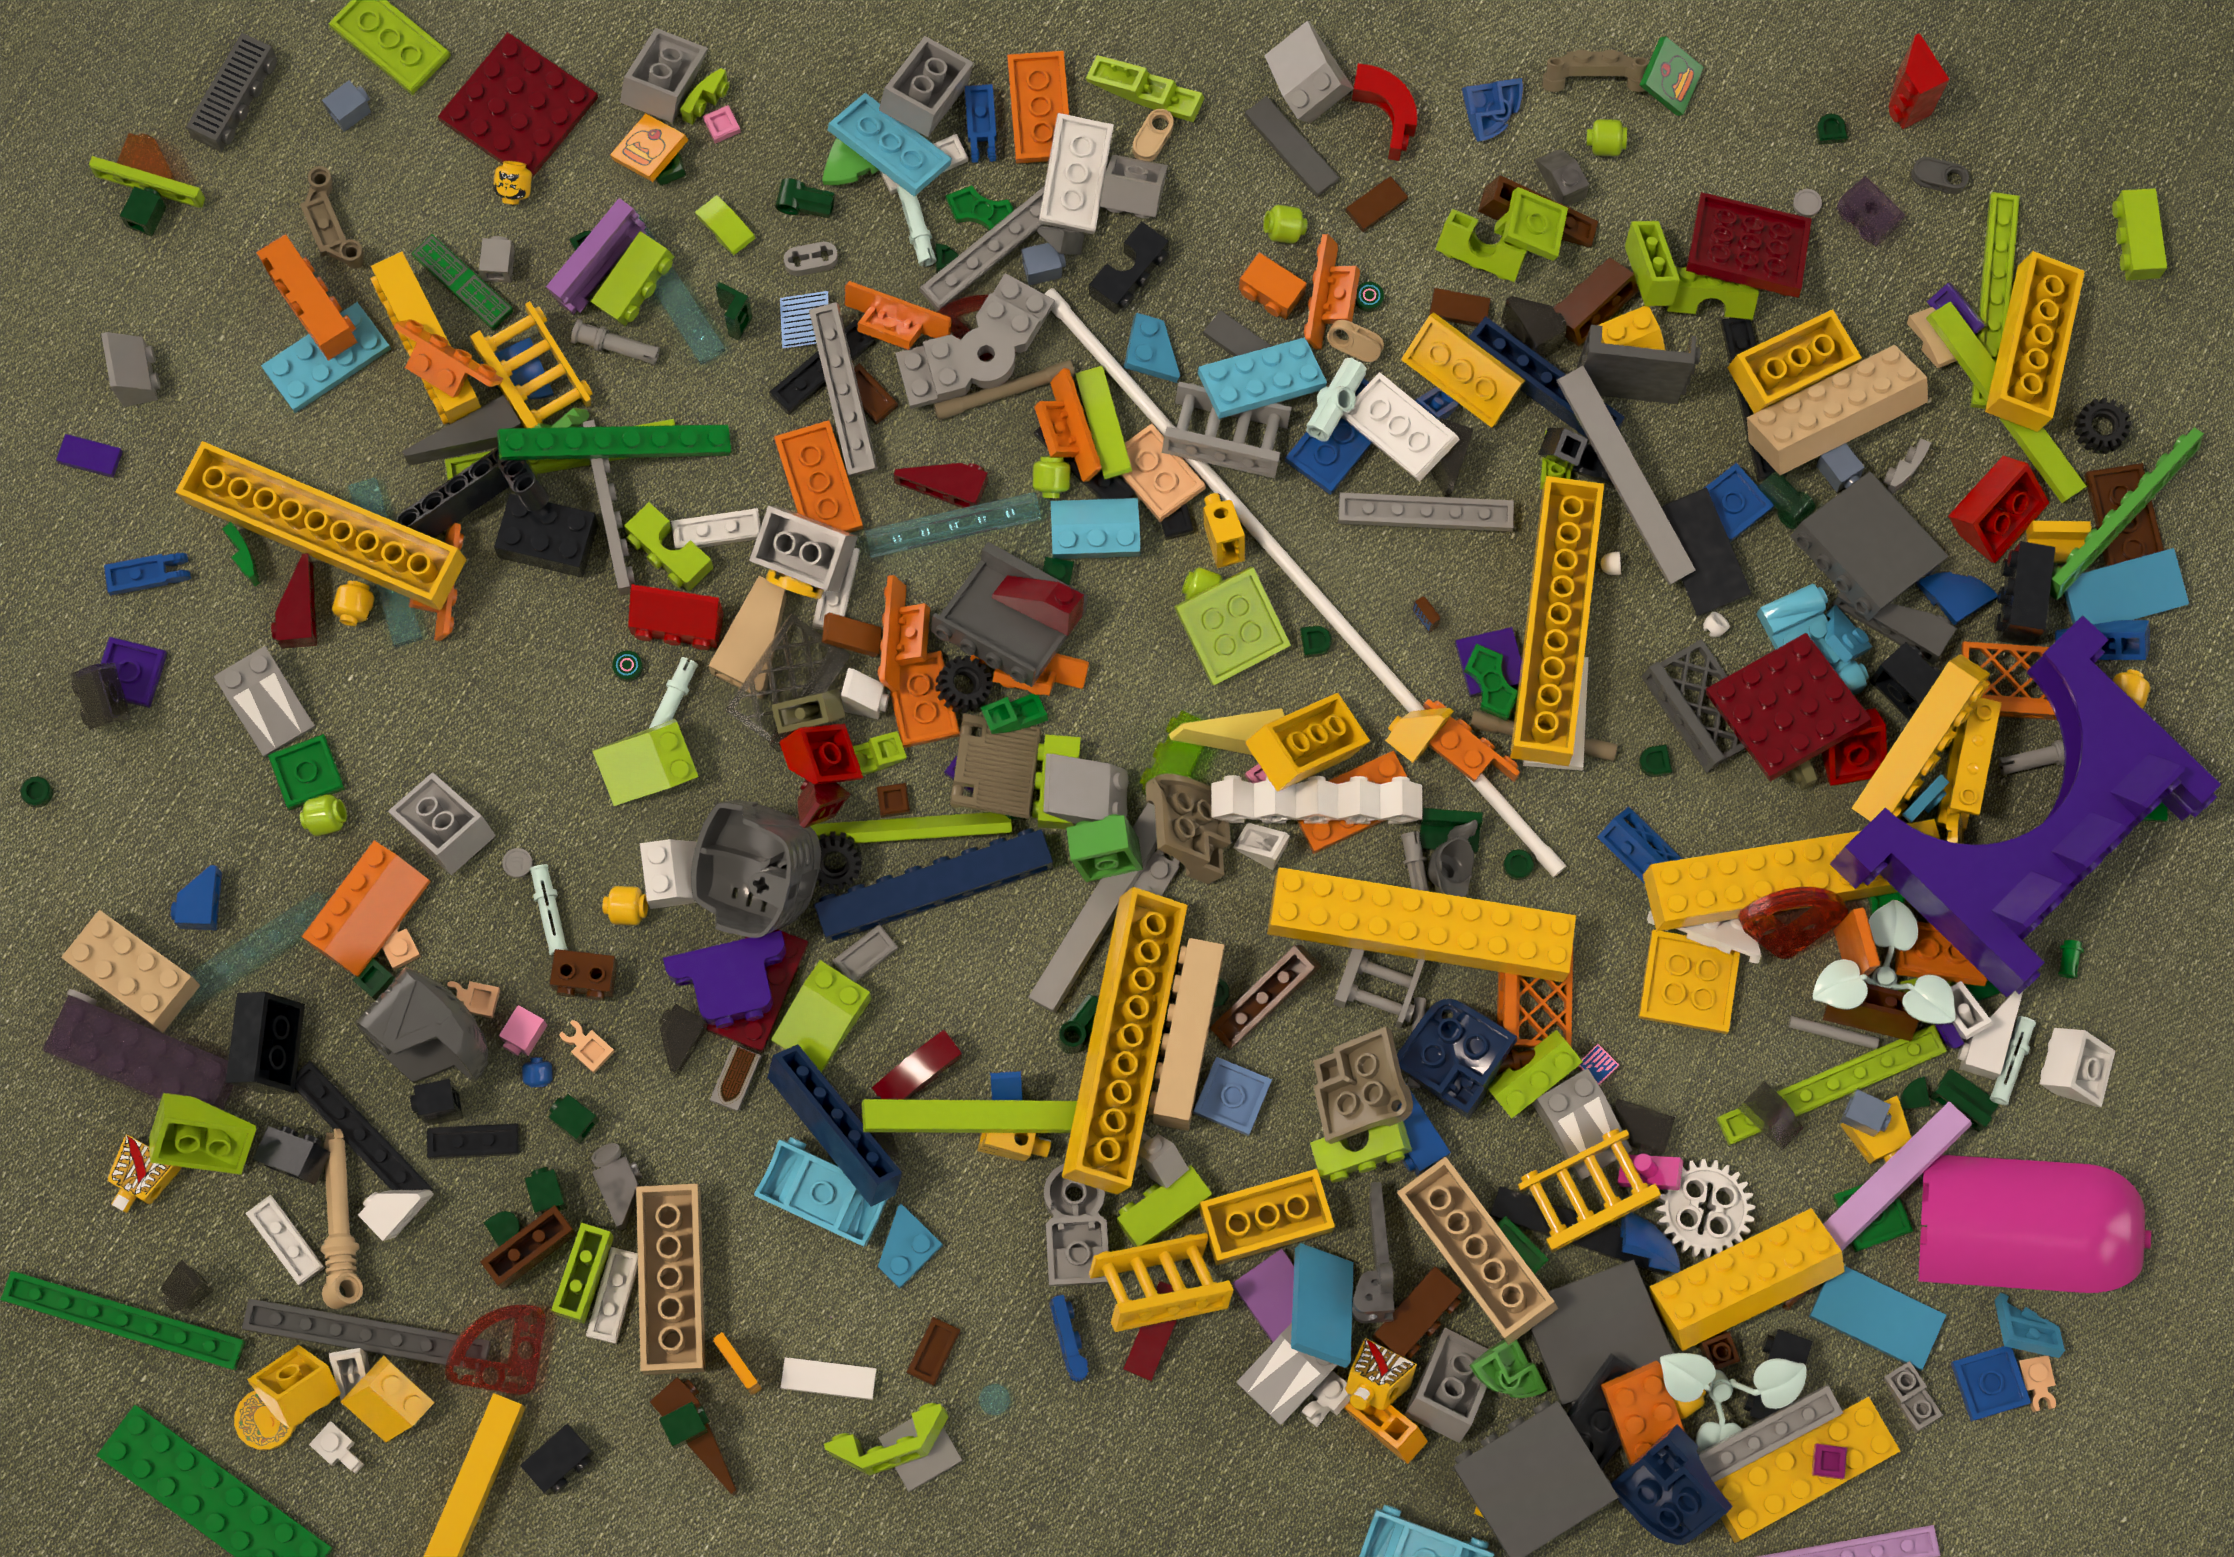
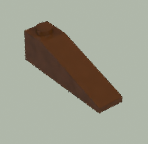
[1478,175,1598,247]
[1210,944,1322,1050]
[650,1377,738,1497]

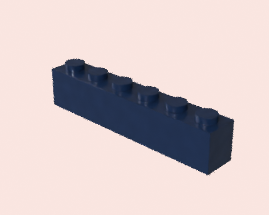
[1468,316,1625,440]
[767,1044,902,1207]

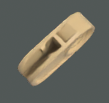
[1133,109,1174,162]
[1327,320,1384,362]

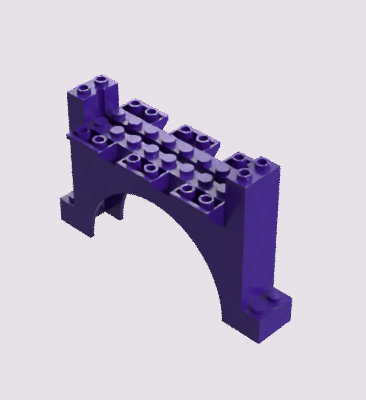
[1830,615,2221,998]

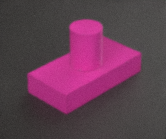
[1617,1154,1683,1190]

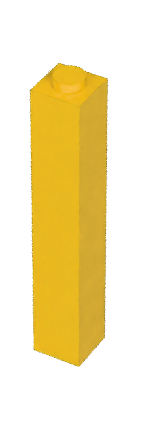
[424,1393,526,1557]

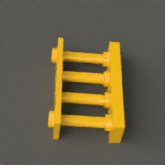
[470,301,593,428]
[1936,698,2002,832]
[1518,1128,1661,1253]
[1089,1233,1234,1332]

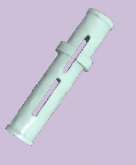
[897,185,937,267]
[649,657,698,728]
[530,864,568,955]
[1990,1016,2036,1105]

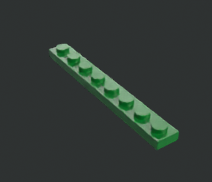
[497,425,731,460]
[0,1271,246,1371]

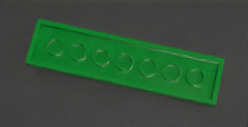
[96,1405,333,1557]

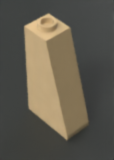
[708,576,787,700]

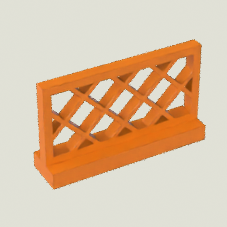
[1961,641,2057,720]
[1497,946,1573,1048]

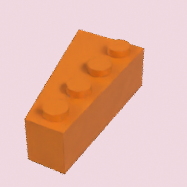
[256,234,358,361]

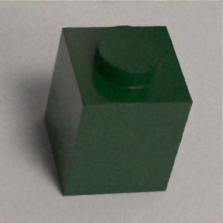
[120,186,167,237]
[549,1094,599,1144]
[524,1167,567,1217]
[659,1402,710,1449]

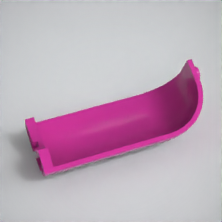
[1918,1155,2151,1293]

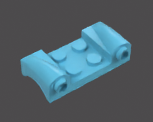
[1757,584,1869,695]
[754,1137,888,1247]
[1359,1504,1494,1557]

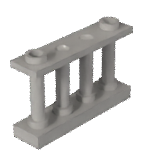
[1162,382,1292,478]
[1333,948,1425,1029]

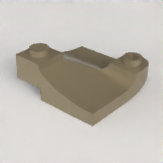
[1146,773,1231,884]
[1313,1026,1413,1144]

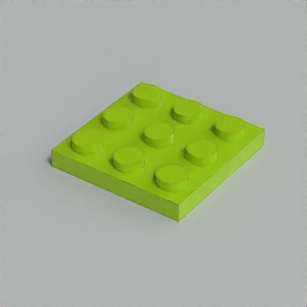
[1174,567,1291,685]

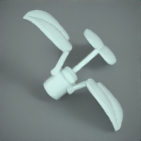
[1812,900,1956,1024]
[1660,1353,1806,1453]

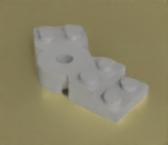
[895,273,1055,409]
[1044,1131,1151,1287]

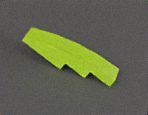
[1086,55,1205,122]
[1075,365,1132,479]

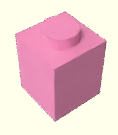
[499,1005,547,1056]

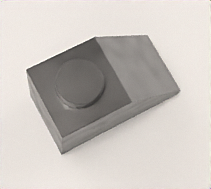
[1535,149,1589,206]
[592,1156,642,1231]

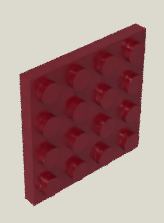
[438,32,598,178]
[1686,192,1812,298]
[1706,633,1872,782]

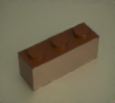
[1550,257,1639,346]
[1823,983,1919,1041]
[480,1205,577,1290]
[1372,1266,1462,1360]

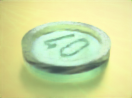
[979,1384,1010,1415]

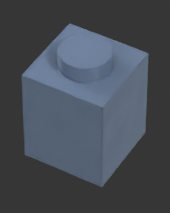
[322,80,371,132]
[1021,243,1066,286]
[1816,443,1865,492]
[1840,1089,1892,1137]

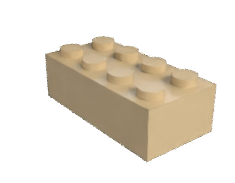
[61,910,201,1033]

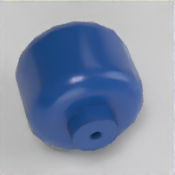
[522,1057,553,1087]

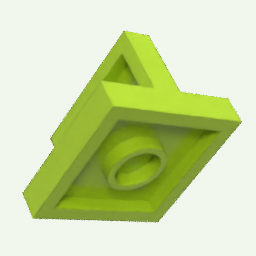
[1494,187,1568,261]

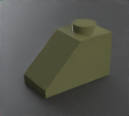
[771,688,846,734]

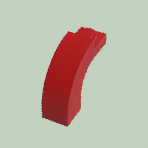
[1352,63,1417,161]

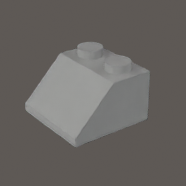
[1100,154,1168,218]
[101,332,161,407]

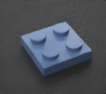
[1193,1057,1272,1136]

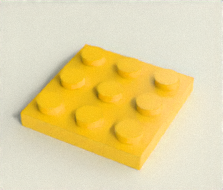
[1638,930,1740,1034]

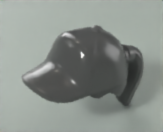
[1428,820,1478,897]

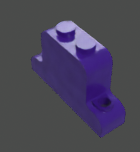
[663,930,786,1028]

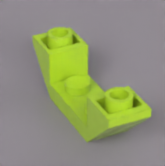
[824,1403,949,1476]

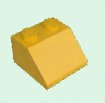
[1599,306,1665,350]
[247,1345,341,1429]
[340,1355,435,1442]

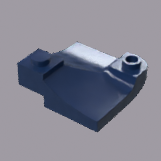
[1397,999,1518,1120]
[1610,1424,1732,1545]

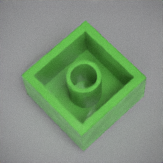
[1066,814,1143,882]

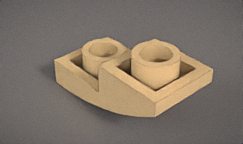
[1907,307,1957,368]

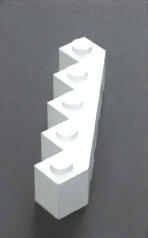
[1211,775,1422,824]

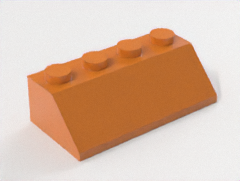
[302,840,431,977]

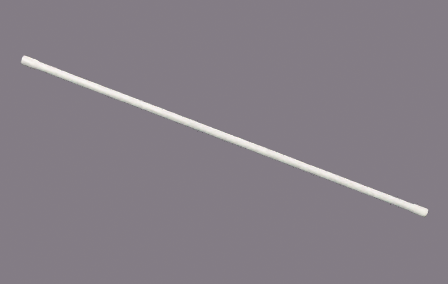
[1045,288,1567,878]

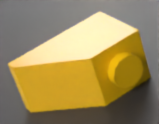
[1385,708,1454,763]

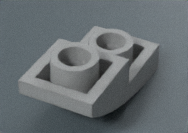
[1883,438,1931,494]
[1884,1361,1943,1433]

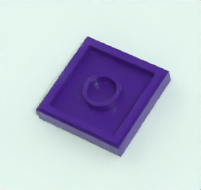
[1455,627,1522,697]
[91,637,168,708]

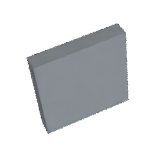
[878,1418,963,1492]

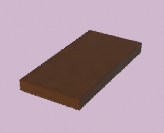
[2084,463,2164,566]

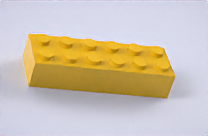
[370,251,481,425]
[1985,251,2085,432]
[1851,654,1990,822]
[1649,1208,1845,1351]
[1714,1397,1900,1543]

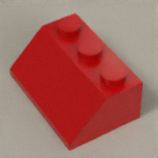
[1888,33,1950,129]
[1948,456,2050,563]
[628,584,724,650]

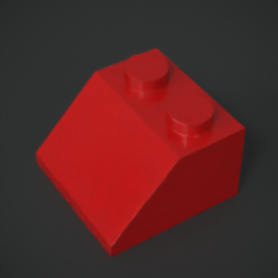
[1822,708,1887,786]
[779,723,864,785]

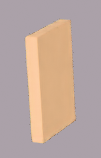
[1120,423,1206,522]

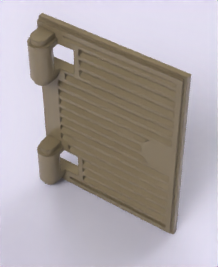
[950,713,1041,819]

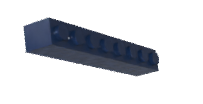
[814,828,1053,943]

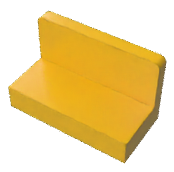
[2026,521,2091,563]

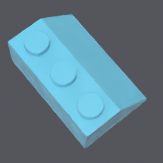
[1050,498,1140,559]

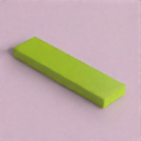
[89,156,205,208]

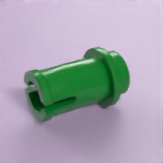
[2058,940,2084,979]

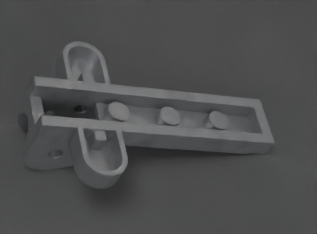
[1352,1182,1394,1323]

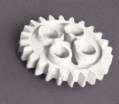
[1655,1159,1755,1259]

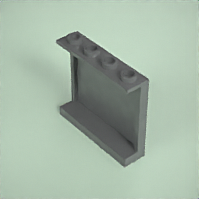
[1576,325,1701,404]
[1791,471,1949,622]
[931,542,1088,687]
[1530,1260,1673,1410]
[1451,1400,1619,1557]

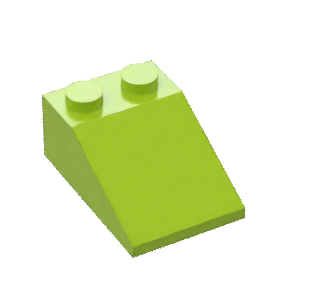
[592,719,699,806]
[771,960,872,1073]
[149,1093,256,1175]

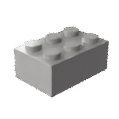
[879,36,974,137]
[749,505,858,592]

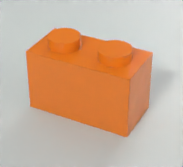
[1239,252,1307,320]

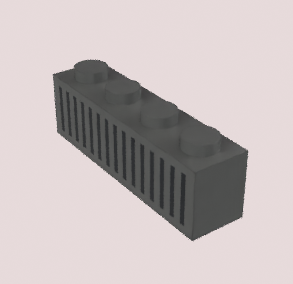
[186,33,277,152]

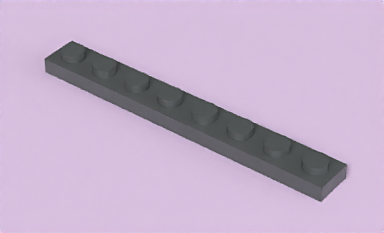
[242,1299,491,1373]

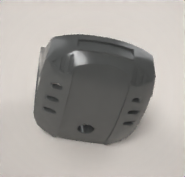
[691,799,821,938]
[355,967,488,1083]

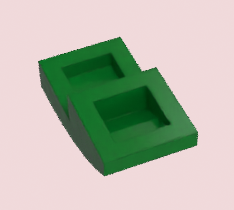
[222,522,259,587]
[981,693,1049,734]

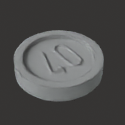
[1793,189,1822,217]
[502,848,533,878]
[67,989,97,1007]
[591,1143,622,1167]

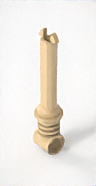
[321,1129,363,1309]

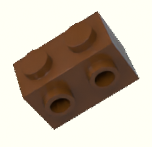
[550,949,618,1001]

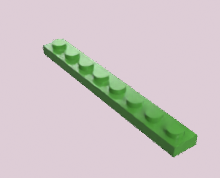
[2050,427,2204,600]

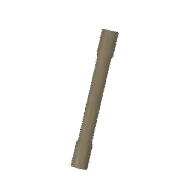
[933,360,1075,420]
[1470,710,1617,761]

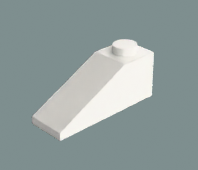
[1957,991,2023,1080]

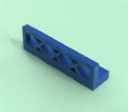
[1597,807,1682,884]

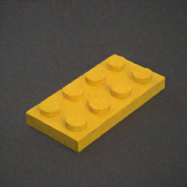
[1401,312,1525,428]

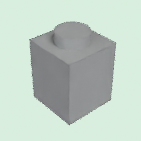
[479,236,515,283]
[1137,1134,1189,1189]

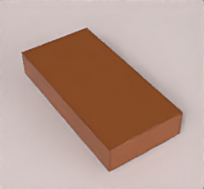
[822,612,881,657]

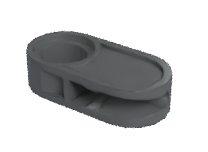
[1911,157,1969,194]

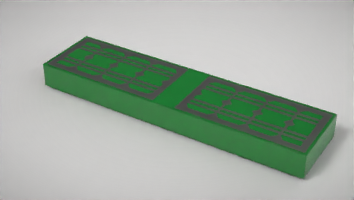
[411,234,514,331]

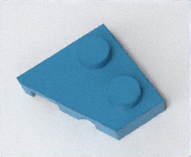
[1124,313,1180,383]
[1825,605,1873,663]
[1902,774,1949,823]
[878,1204,943,1289]
[1994,1293,2065,1358]

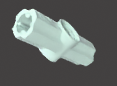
[1306,358,1367,441]

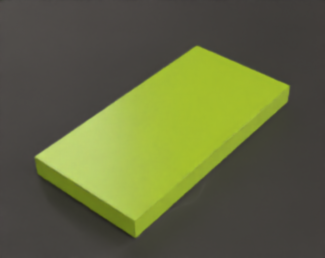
[328,0,451,95]

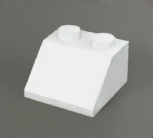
[640,839,697,909]
[2040,1028,2115,1107]

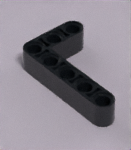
[396,447,549,538]

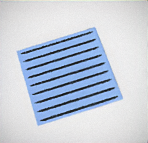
[780,291,829,349]

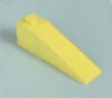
[1169,708,1284,755]

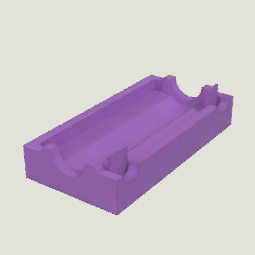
[546,198,646,315]

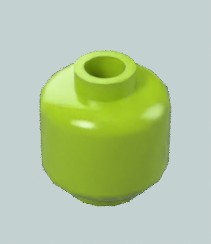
[1587,119,1627,157]
[1263,205,1308,244]
[1032,456,1071,498]
[1181,567,1223,600]
[300,795,347,836]

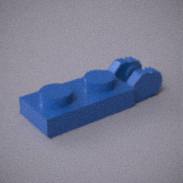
[964,84,997,163]
[104,553,191,596]
[1049,1295,1089,1382]

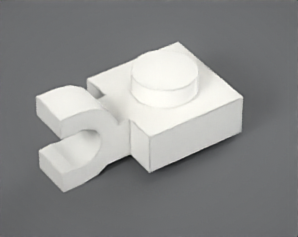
[1302,1371,1351,1427]
[309,1421,365,1474]

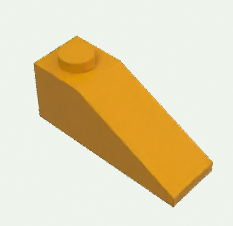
[1344,1401,1428,1464]

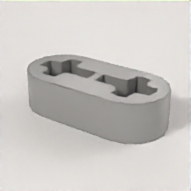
[784,242,838,276]

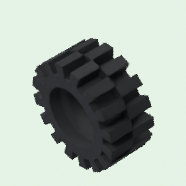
[2074,398,2131,454]
[935,655,992,713]
[817,831,862,890]

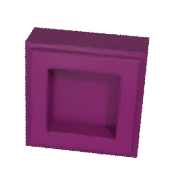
[1812,1444,1847,1480]

